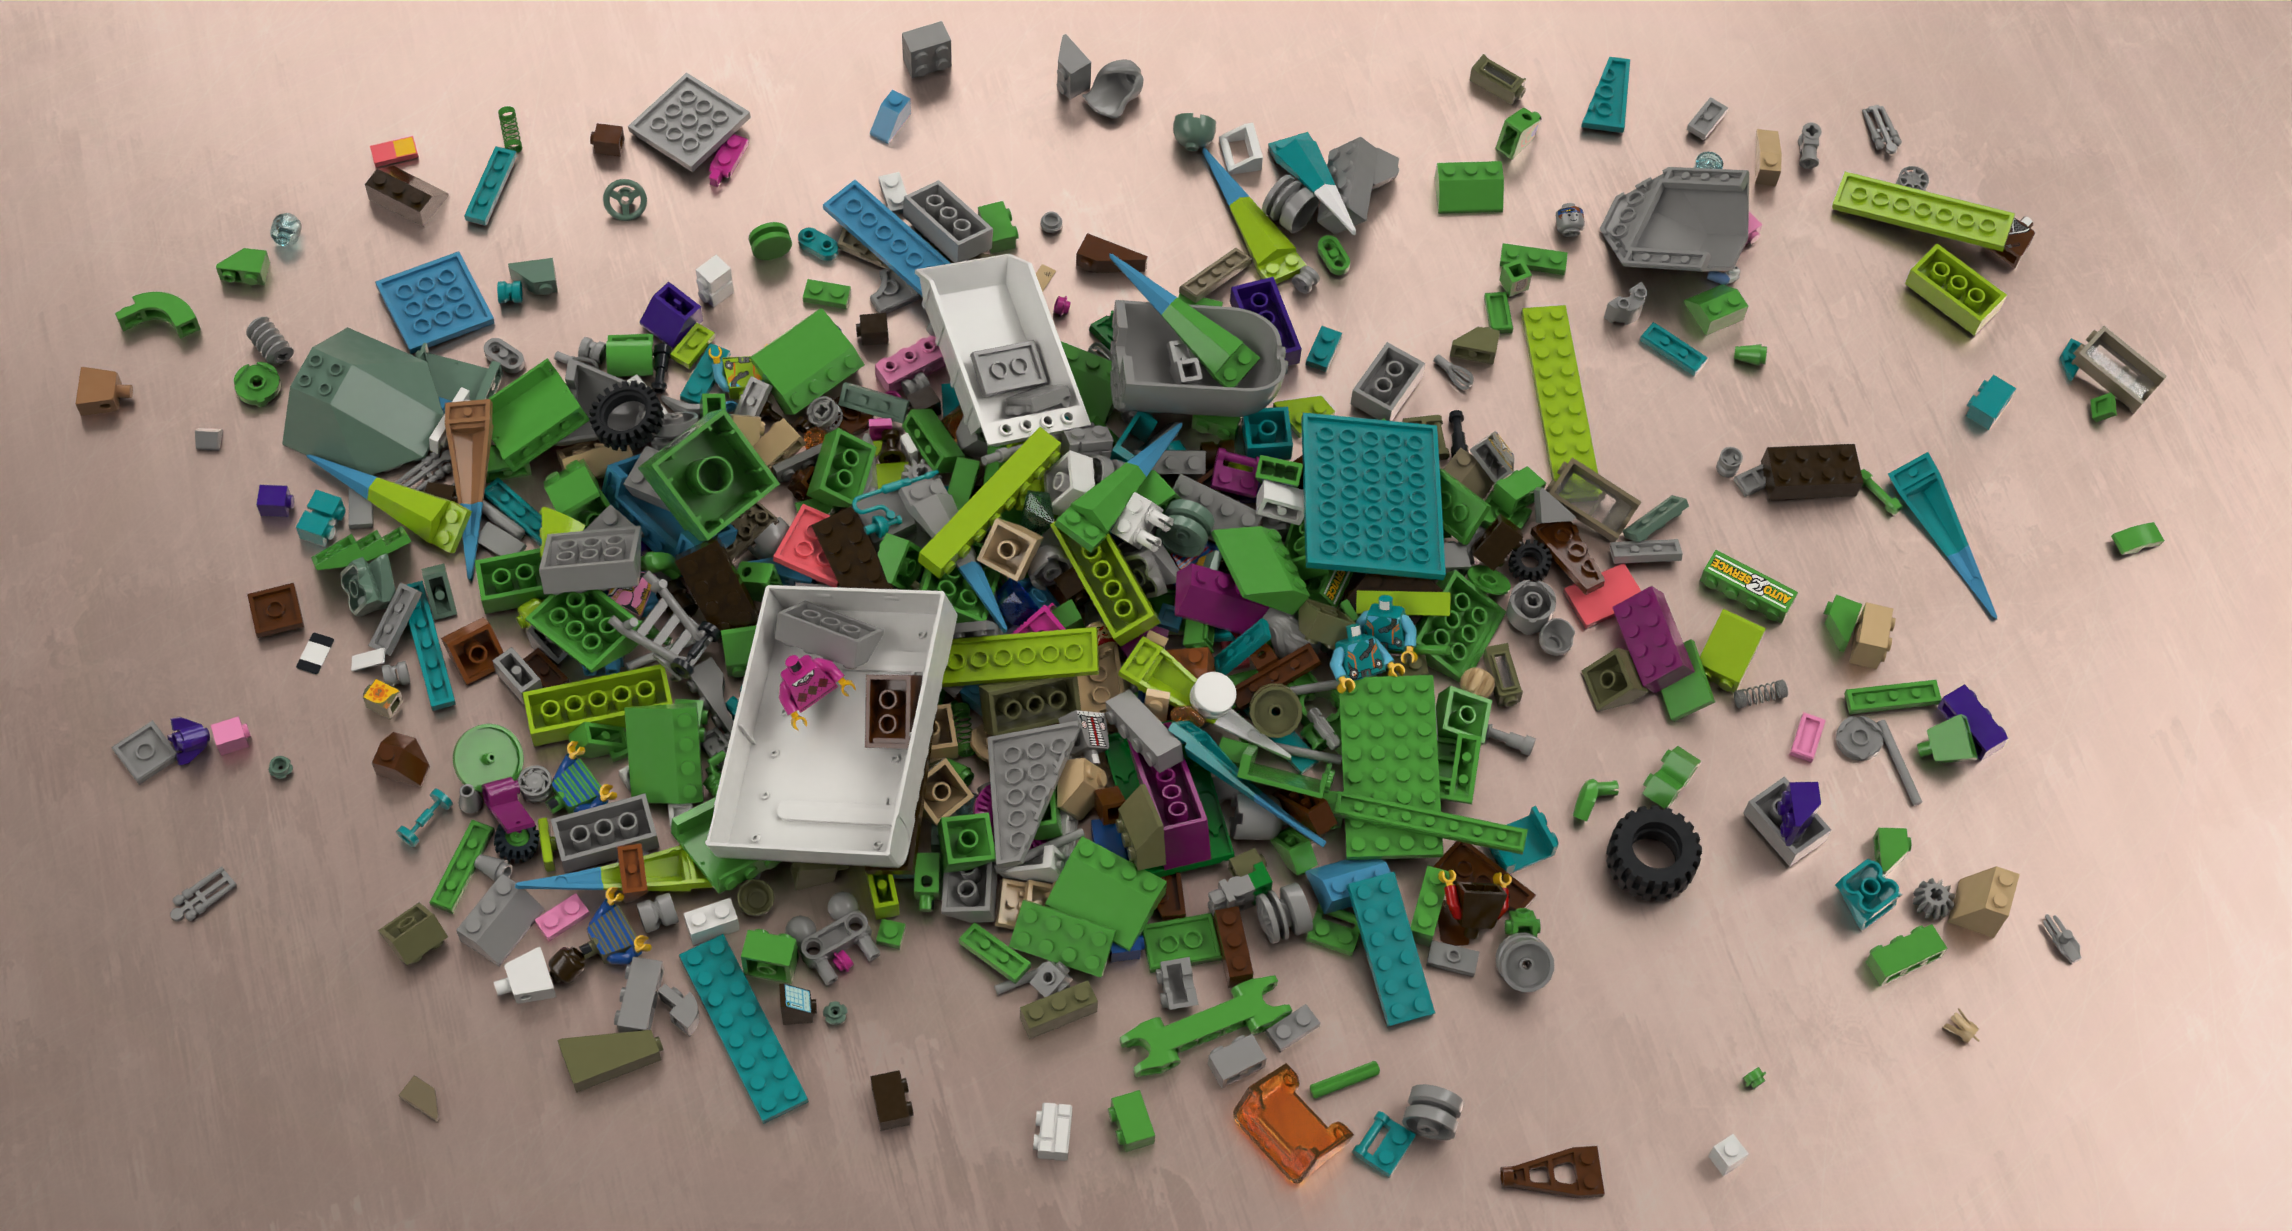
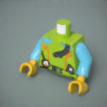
[708,344,768,401]

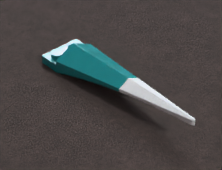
[1268,132,1356,235]

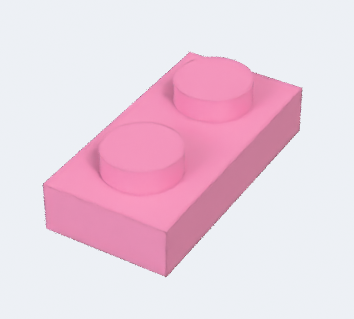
[535,893,590,941]

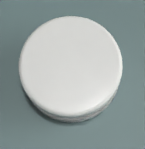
[1190,672,1236,719]

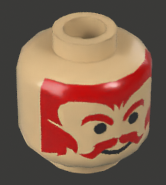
[1086,621,1117,658]

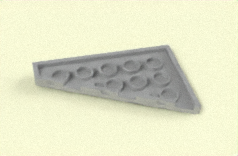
[987,720,1081,869]

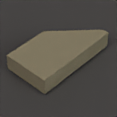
[399,1075,439,1122]

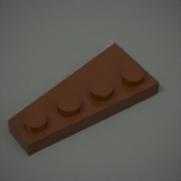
[1530,521,1605,595]

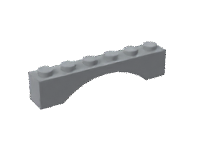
[686,657,734,741]

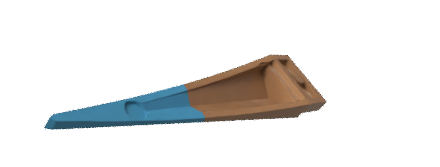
[445,399,494,581]

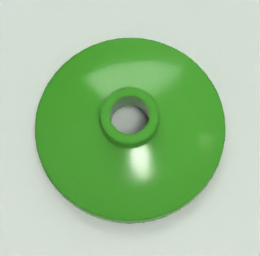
[1467,565,1511,595]

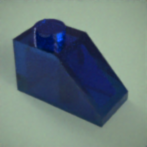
[996,578,1039,626]

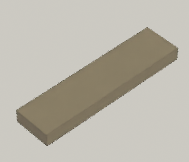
[1179,248,1252,303]

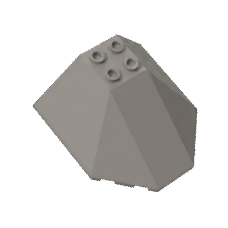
[1600,167,1749,271]

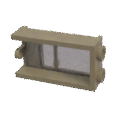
[2071,326,2167,414]
[1546,457,1641,542]

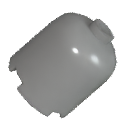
[1229,792,1287,840]

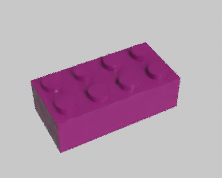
[1612,586,1695,693]

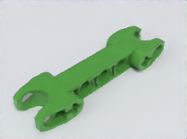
[1119,975,1292,1077]

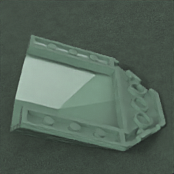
[282,327,444,475]

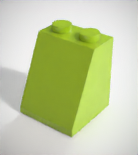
[1700,609,1766,692]

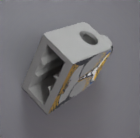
[1470,431,1514,483]

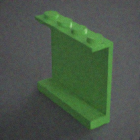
[489,358,589,472]
[1237,743,1336,799]
[671,797,782,894]

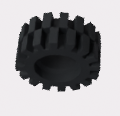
[1508,539,1552,582]

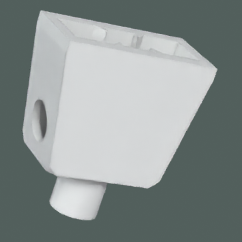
[494,947,556,1004]

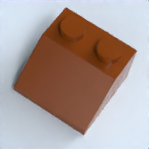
[441,617,504,685]

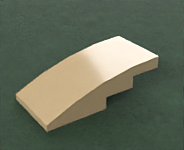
[995,878,1056,929]

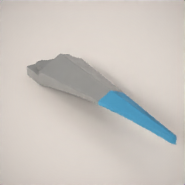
[898,478,1008,633]

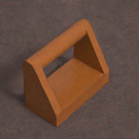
[617,843,648,903]

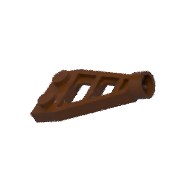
[1500,1146,1605,1198]

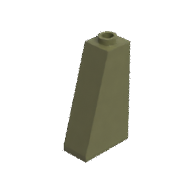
[557,1030,664,1093]

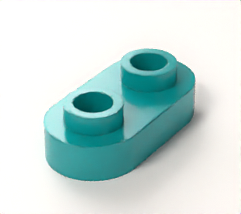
[798,227,839,261]

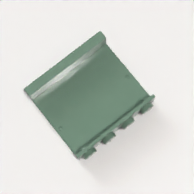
[415,343,503,401]

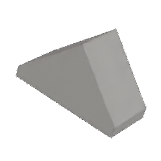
[1534,487,1576,523]
[526,625,568,665]

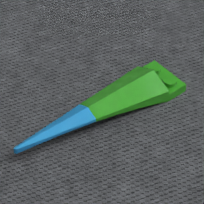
[1109,254,1260,388]
[1054,423,1182,553]

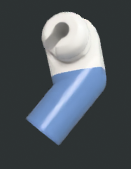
[1707,266,1740,285]

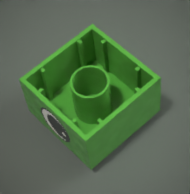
[638,409,780,541]

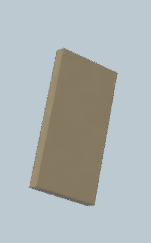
[726,502,779,563]

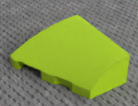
[539,506,586,558]

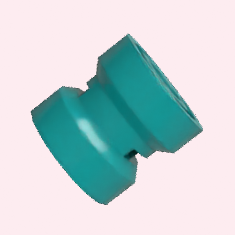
[497,281,523,304]

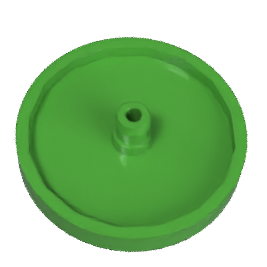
[453,724,524,793]

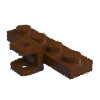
[1235,643,1322,712]

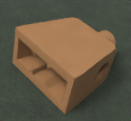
[75,367,133,416]

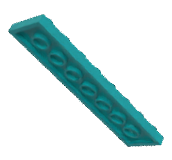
[679,934,809,1124]

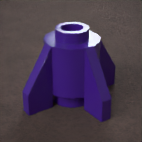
[167,717,210,765]

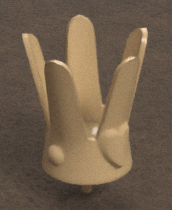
[1943,1008,1980,1043]

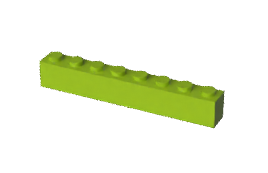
[918,427,1061,579]

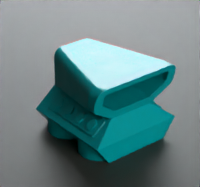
[1835,859,1902,931]

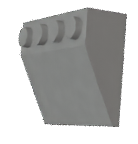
[539,526,641,595]

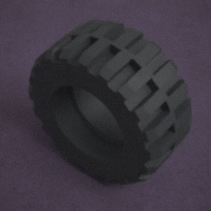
[1606,805,1702,902]

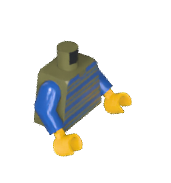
[579,887,652,965]

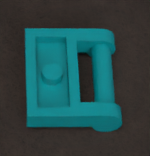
[1352,1111,1416,1178]

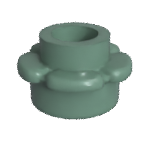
[268,756,293,779]
[823,1001,848,1025]

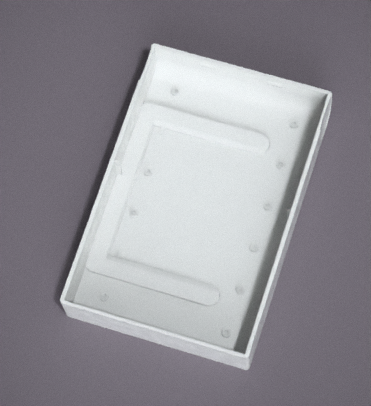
[705,585,958,868]

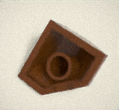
[372,732,430,788]

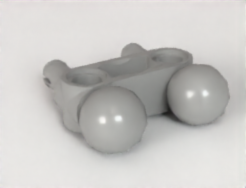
[785,892,880,986]

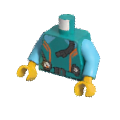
[1355,595,1418,664]
[1330,624,1405,693]

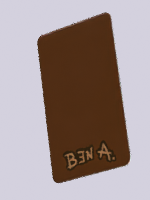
[1438,900,1469,946]

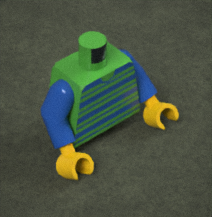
[545,741,617,814]

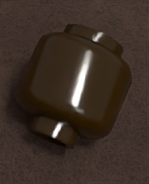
[549,946,586,983]

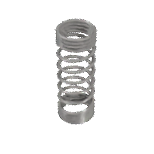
[1734,679,1788,709]

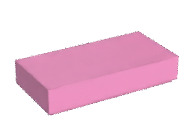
[1789,712,1826,763]

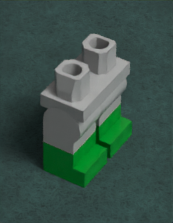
[1208,861,1273,917]

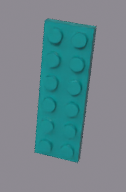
[1347,872,1435,1027]

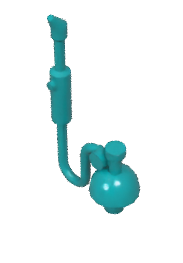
[852,470,939,538]

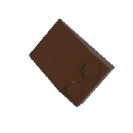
[865,675,922,749]

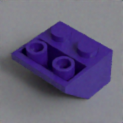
[640,282,703,349]
[1777,782,1821,846]

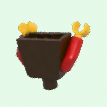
[1438,870,1512,939]

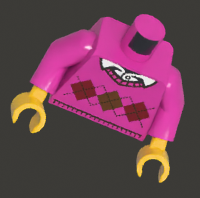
[779,655,856,731]

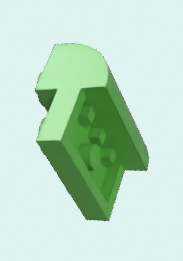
[606,334,654,377]

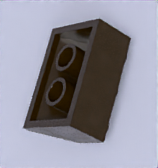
[365,166,449,227]

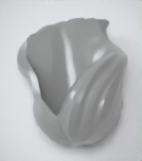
[1082,59,1144,119]
[1263,608,1322,659]

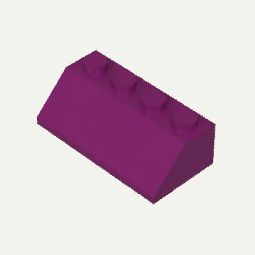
[1175,563,1269,635]

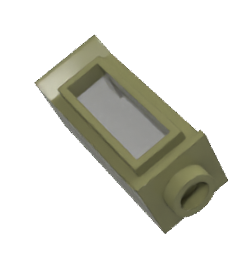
[1469,54,1526,105]
[1483,643,1523,707]

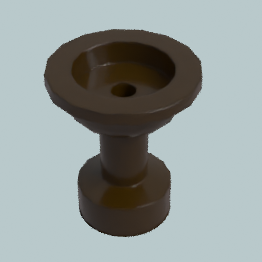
[878,429,906,464]

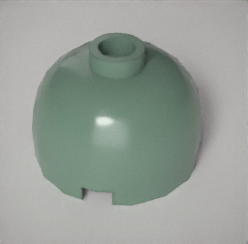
[1173,113,1216,151]

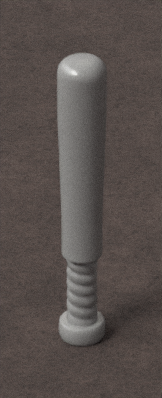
[452,482,525,540]

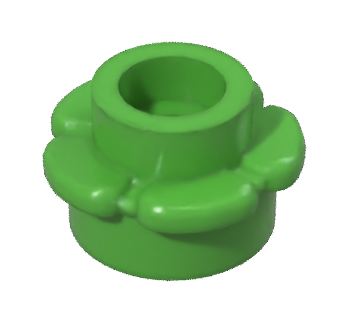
[1743,1067,1766,1089]

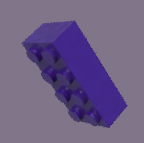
[1230,277,1302,366]

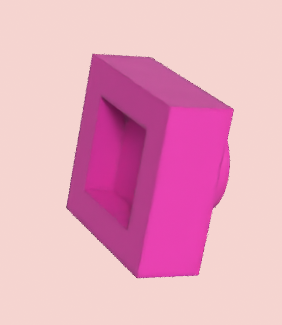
[869,418,892,440]

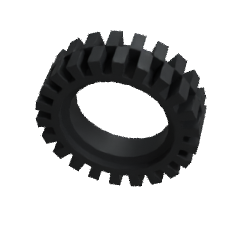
[589,381,664,451]

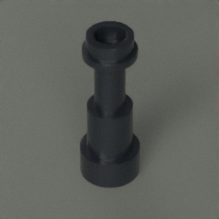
[651,343,672,394]
[1449,410,1469,457]

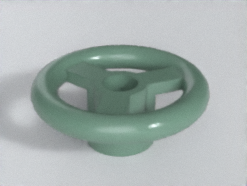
[603,179,647,221]

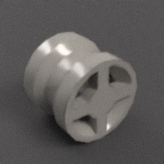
[1292,266,1320,294]

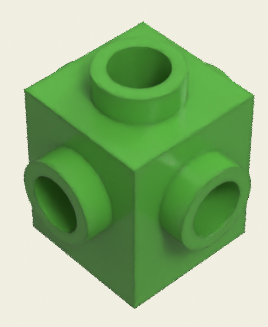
[1505,908,1541,937]

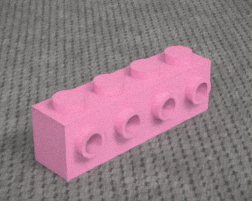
[875,336,946,392]

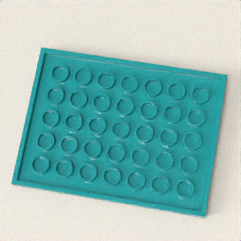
[1301,413,1446,580]

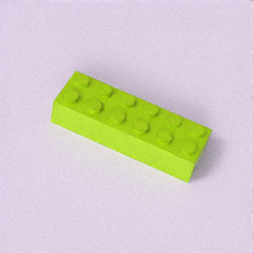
[1050,521,1161,647]
[523,664,673,747]

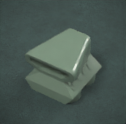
[340,553,396,617]

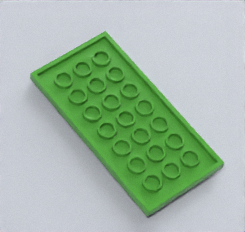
[1339,675,1443,860]

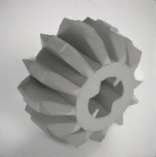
[1913,878,1955,920]

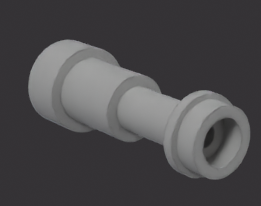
[1486,724,1536,756]

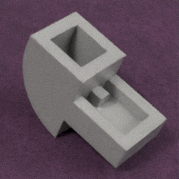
[1167,340,1203,384]
[658,984,700,1037]

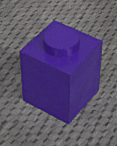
[256,485,294,517]

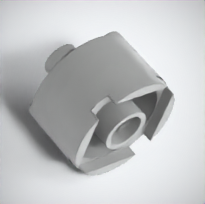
[1506,580,1556,635]

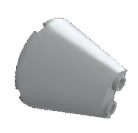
[555,359,646,446]

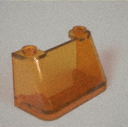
[1233,1063,1354,1184]

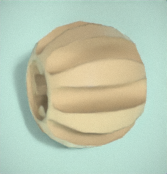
[1460,667,1495,698]

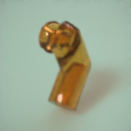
[1170,705,1207,728]

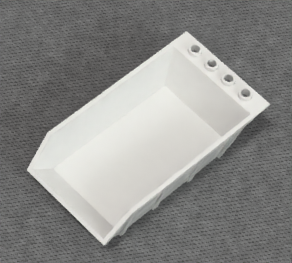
[915,253,1091,447]

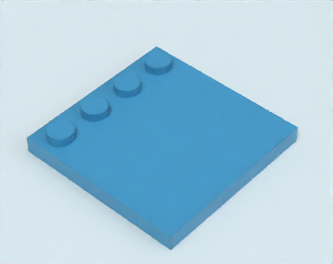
[375,251,495,354]

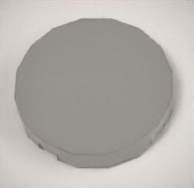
[1836,716,1883,761]

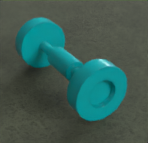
[396,788,453,847]

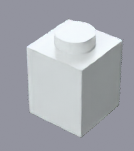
[1708,1134,1749,1176]

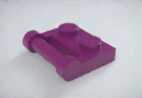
[1210,447,1260,498]

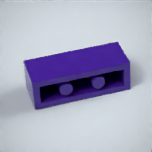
[1938,684,2008,761]

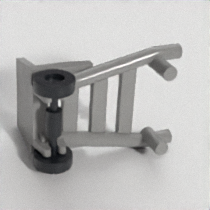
[608,570,721,682]

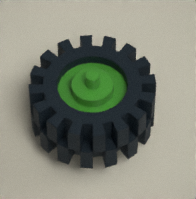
[494,824,540,864]

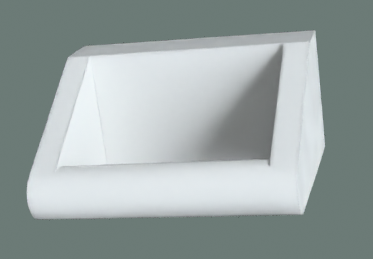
[1219,123,1263,175]

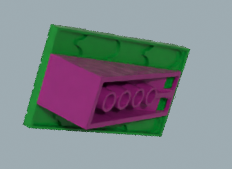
[1104,715,1235,877]

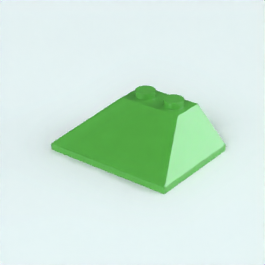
[1437,733,1482,804]

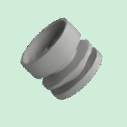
[1262,175,1320,233]
[1256,882,1313,944]

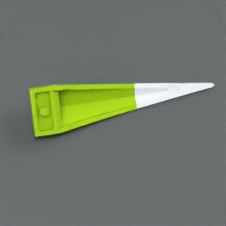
[1118,636,1291,760]

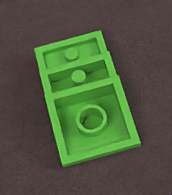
[311,526,412,570]

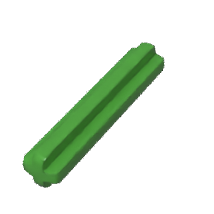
[1310,1061,1380,1098]

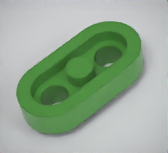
[1317,235,1350,275]

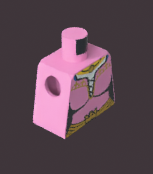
[607,572,656,620]

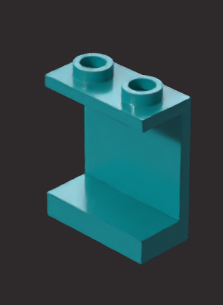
[1110,412,1158,462]
[1489,806,1559,874]

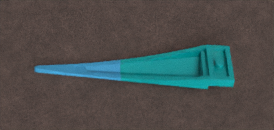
[1888,452,1997,620]
[1168,721,1326,847]

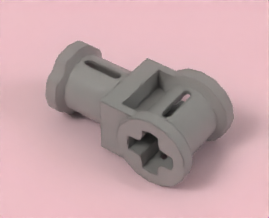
[1798,123,1822,169]

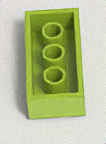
[1905,244,2007,336]

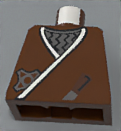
[1984,217,2035,268]

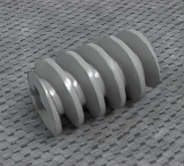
[246,317,294,366]

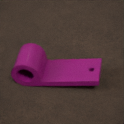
[481,777,535,834]

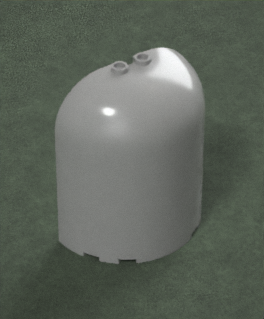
[1110,300,1288,417]

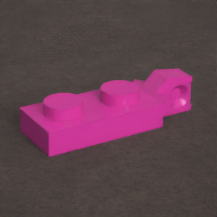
[709,134,749,187]

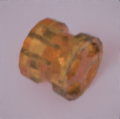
[804,427,826,450]

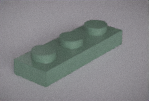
[838,382,910,424]
[1623,495,1689,542]

